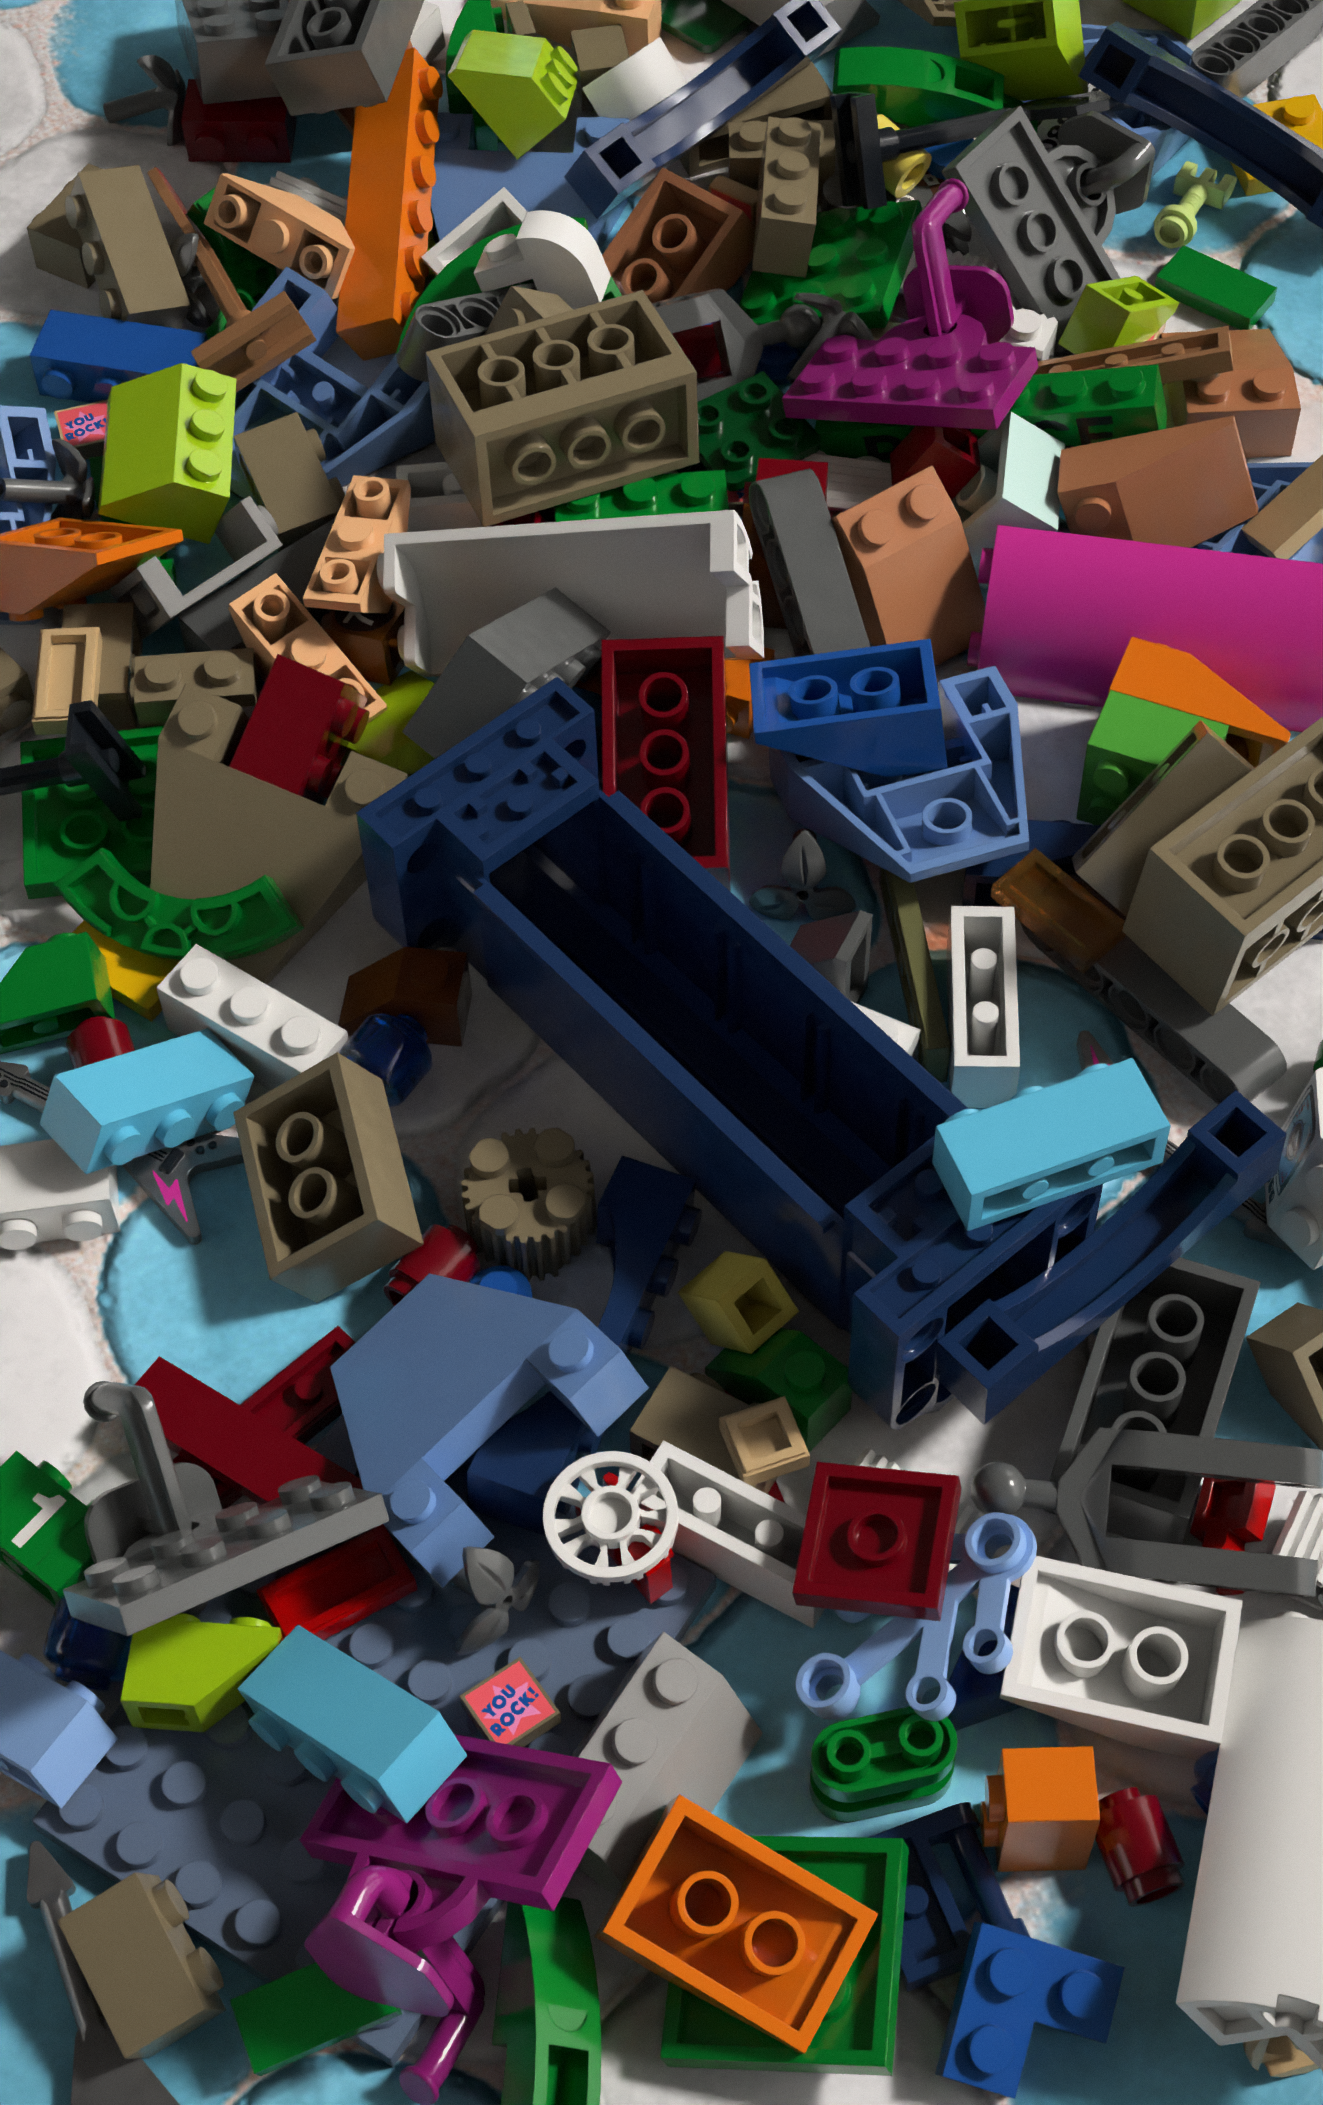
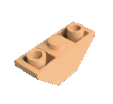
[203,173,355,299]
[302,475,411,613]
[228,573,387,724]

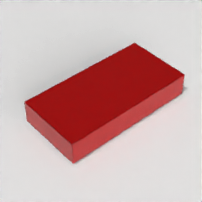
[256,1524,418,1640]

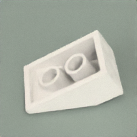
[999,1556,1243,1763]

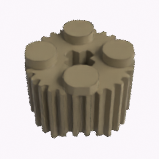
[461,1128,597,1282]

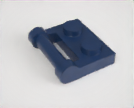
[868,1802,1030,1992]

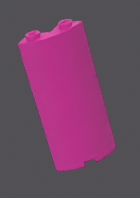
[967,525,1323,732]

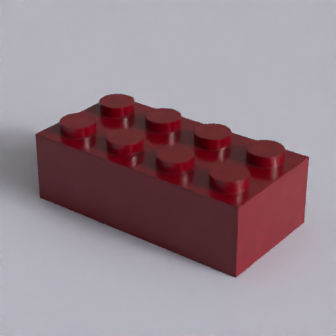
[601,636,731,892]

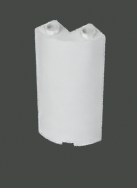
[377,510,764,677]
[1176,1611,1323,2071]

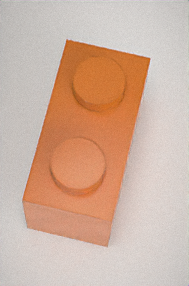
[980,1746,1100,1872]

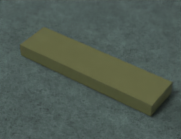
[879,867,951,1083]

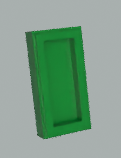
[1154,245,1277,330]
[230,1962,402,2076]

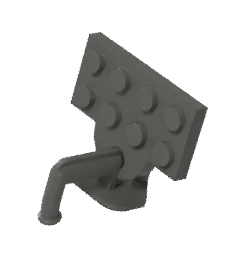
[941,106,1155,356]
[63,1381,390,1636]

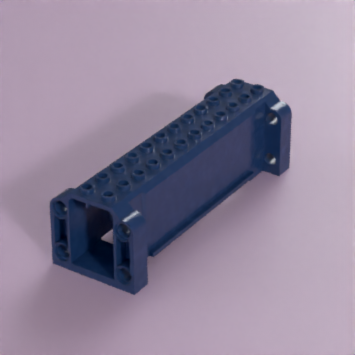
[356,677,1103,1430]

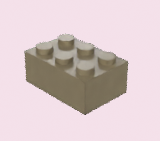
[233,1052,424,1303]

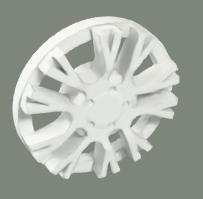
[543,1451,679,1586]

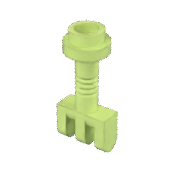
[1154,161,1237,248]

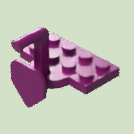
[782,178,1038,430]
[299,1734,622,2105]

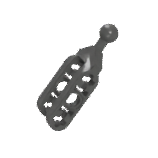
[652,288,821,402]
[970,1427,1323,1597]

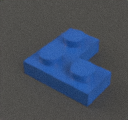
[935,1922,1125,2099]

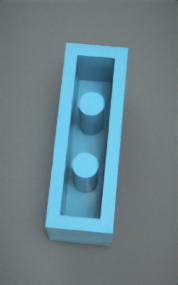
[39,1028,254,1174]
[932,1058,1171,1232]
[237,1625,468,1823]

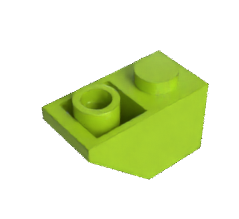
[120,1613,284,1732]

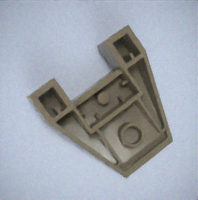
[150,683,409,985]

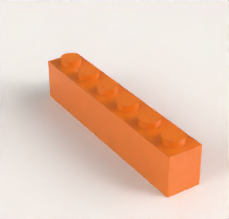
[336,47,443,361]

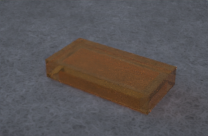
[991,848,1126,973]

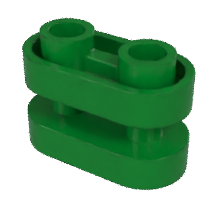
[809,1706,958,1823]

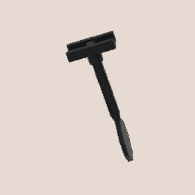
[830,91,1119,209]
[0,700,146,822]

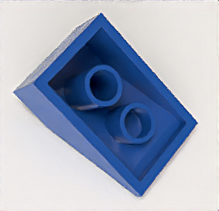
[749,638,948,777]

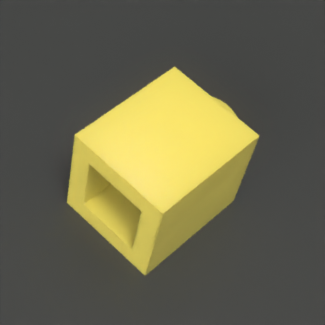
[678,1251,799,1354]

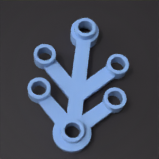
[795,1512,1037,1721]

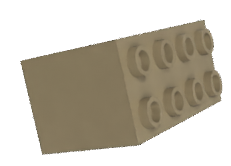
[426,290,699,527]
[1122,717,1323,1016]

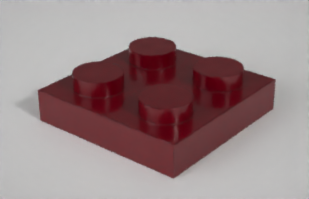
[792,1462,962,1621]

